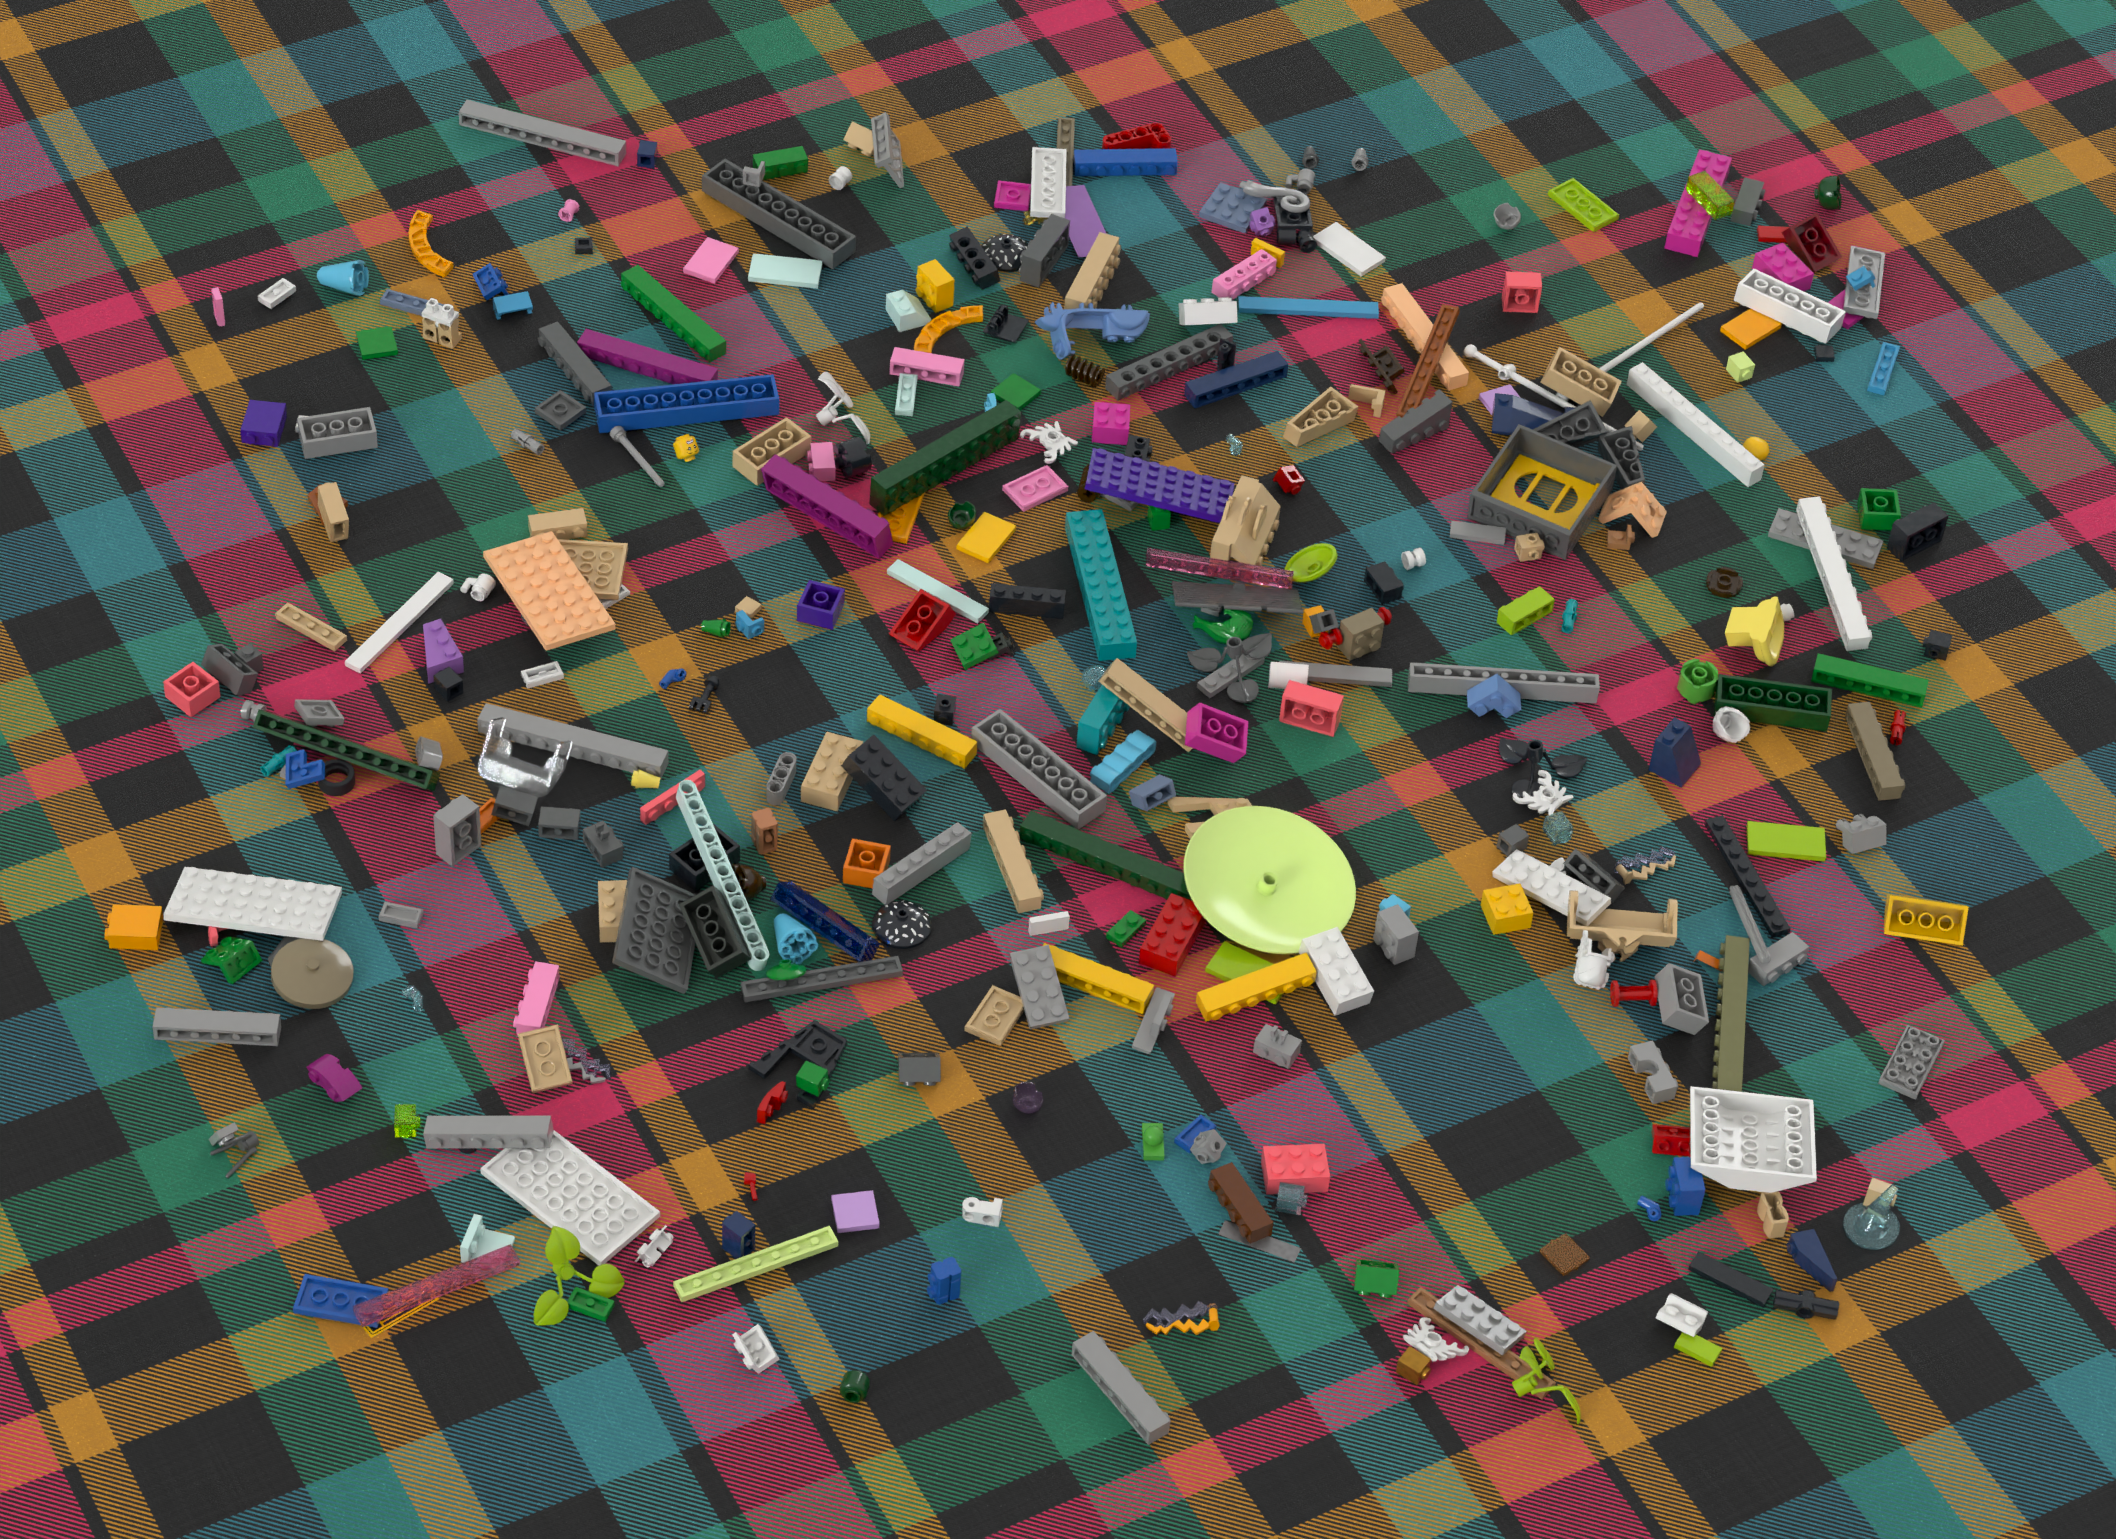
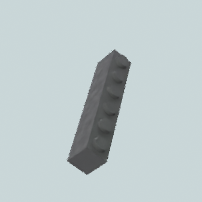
[538,321,611,406]

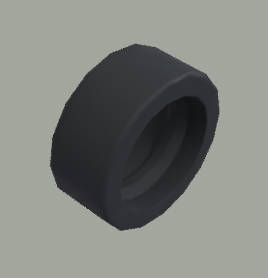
[318,759,355,796]

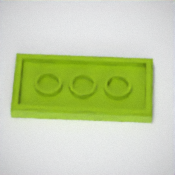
[1548,178,1619,232]
[1746,821,1826,861]
[1205,941,1284,1005]

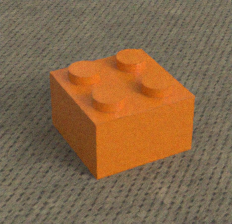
[843,839,891,889]

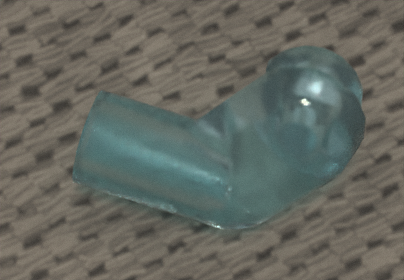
[1226,434,1243,456]
[402,985,423,1012]

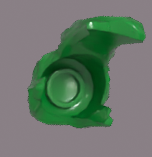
[1192,609,1254,645]

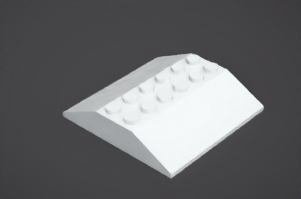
[1690,1086,1817,1193]

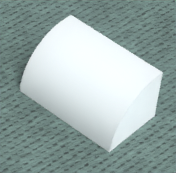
[1268,662,1309,689]

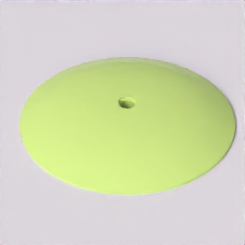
[1183,806,1356,954]

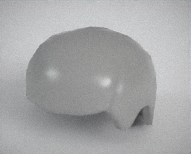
[1493,203,1521,230]

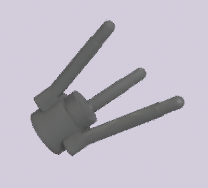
[210,1131,259,1178]

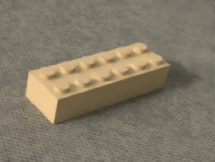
[1064,232,1121,309]

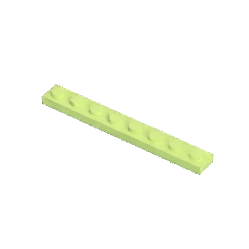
[673,1226,838,1302]

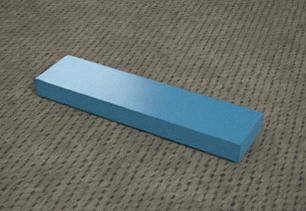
[1867,342,1900,395]

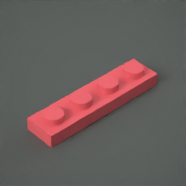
[640,770,705,825]

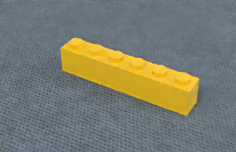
[867,694,977,769]
[1043,943,1154,1014]
[1196,953,1317,1022]

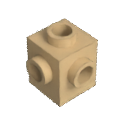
[1514,533,1545,562]

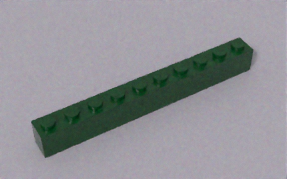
[252,709,441,791]
[1019,810,1192,900]

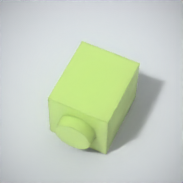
[1726,352,1755,383]

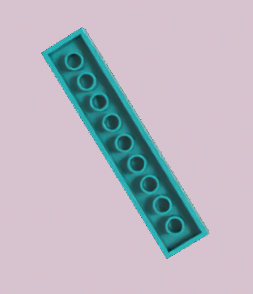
[1065,509,1137,661]

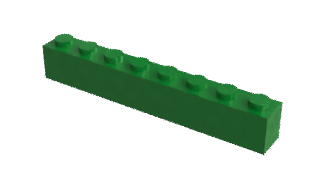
[621,265,726,363]

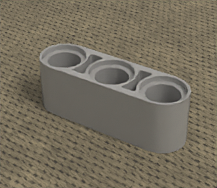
[415,736,443,771]
[766,752,796,806]

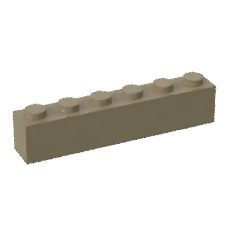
[1845,702,1905,801]

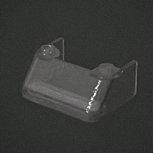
[478,717,573,797]

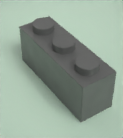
[1731,177,1766,227]
[201,644,258,696]
[1563,848,1625,903]

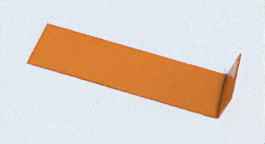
[1694,950,1722,971]

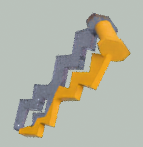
[1143,1301,1220,1335]

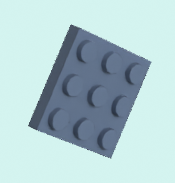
[1199,182,1267,234]

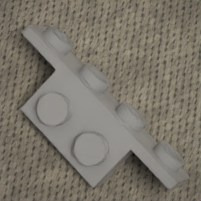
[1132,987,1175,1054]

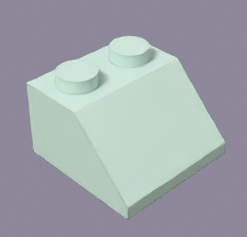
[886,290,931,332]

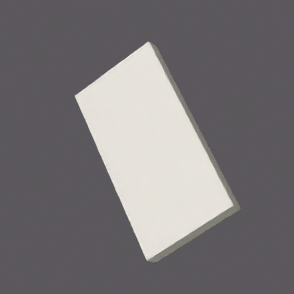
[1313,222,1386,277]

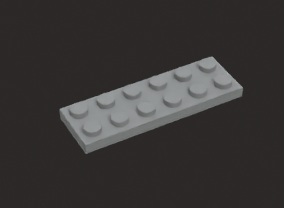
[1843,245,1885,319]
[1768,508,1884,569]

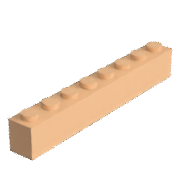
[1381,283,1469,391]

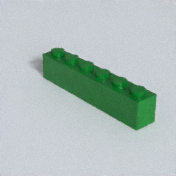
[1811,653,1929,708]

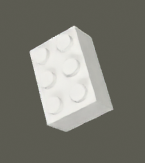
[1179,297,1238,325]

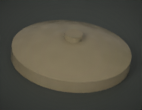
[271,938,353,1009]

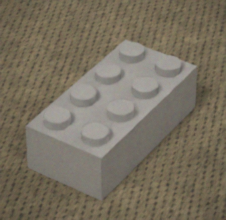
[297,407,378,459]

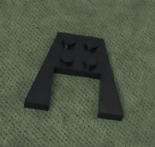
[748,1020,847,1109]

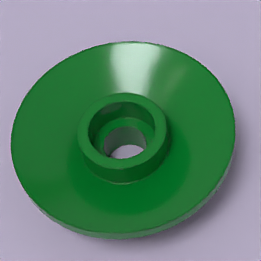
[766,960,806,980]

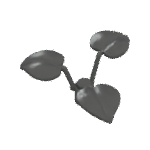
[1187,633,1272,703]

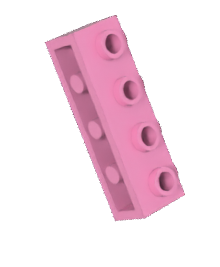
[1212,249,1277,300]

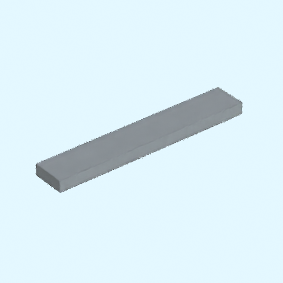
[1279,661,1392,687]

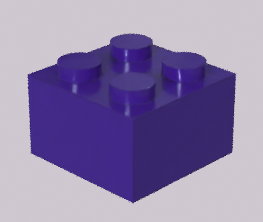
[797,580,845,630]

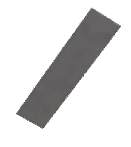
[1219,1220,1301,1262]

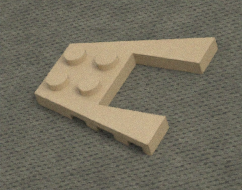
[1167,797,1252,839]

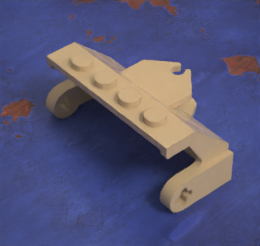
[1209,475,1280,580]
[1567,890,1678,962]

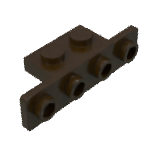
[1358,339,1405,394]

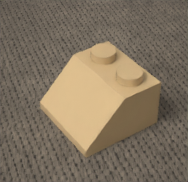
[843,122,874,157]

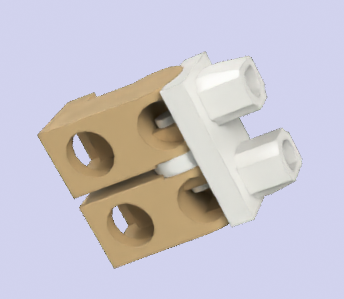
[422,298,462,349]

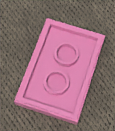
[683,237,739,284]
[1002,465,1068,512]

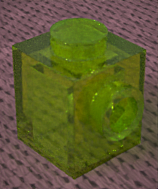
[394,1104,421,1138]

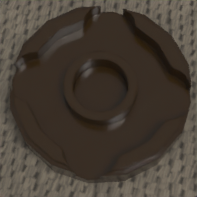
[1706,567,1743,598]

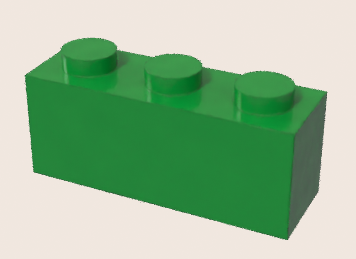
[753,146,808,180]

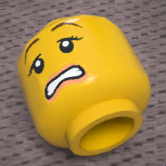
[673,434,699,462]

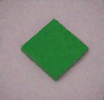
[356,326,398,360]
[991,373,1041,410]

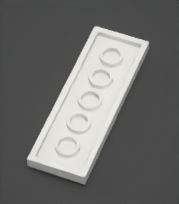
[1030,147,1066,218]
[1492,849,1611,926]

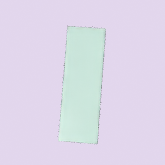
[895,373,918,416]

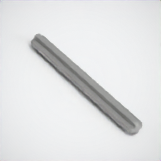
[1729,885,1771,964]

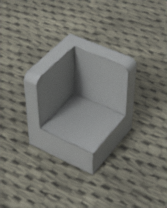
[743,161,765,187]

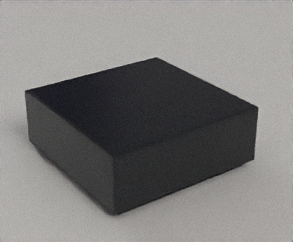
[575,238,593,254]
[1814,345,1835,362]

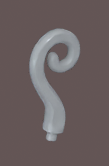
[1239,180,1310,213]

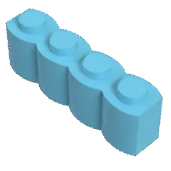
[1090,730,1156,794]

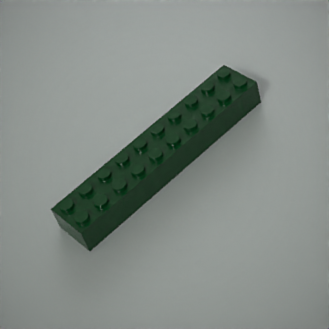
[869,400,1021,516]

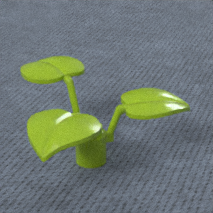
[533,1226,625,1326]
[1512,1337,1581,1424]

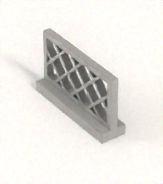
[871,112,904,188]

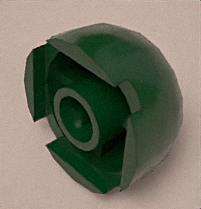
[1814,175,1842,210]

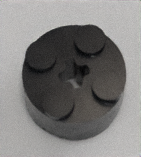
[833,437,872,479]

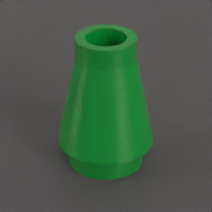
[701,619,731,638]

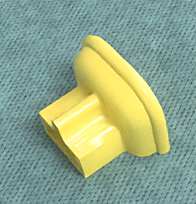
[1725,597,1784,667]

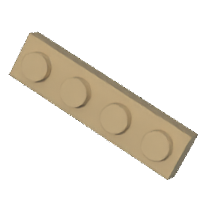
[275,602,347,651]

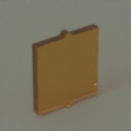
[1539,1233,1590,1276]

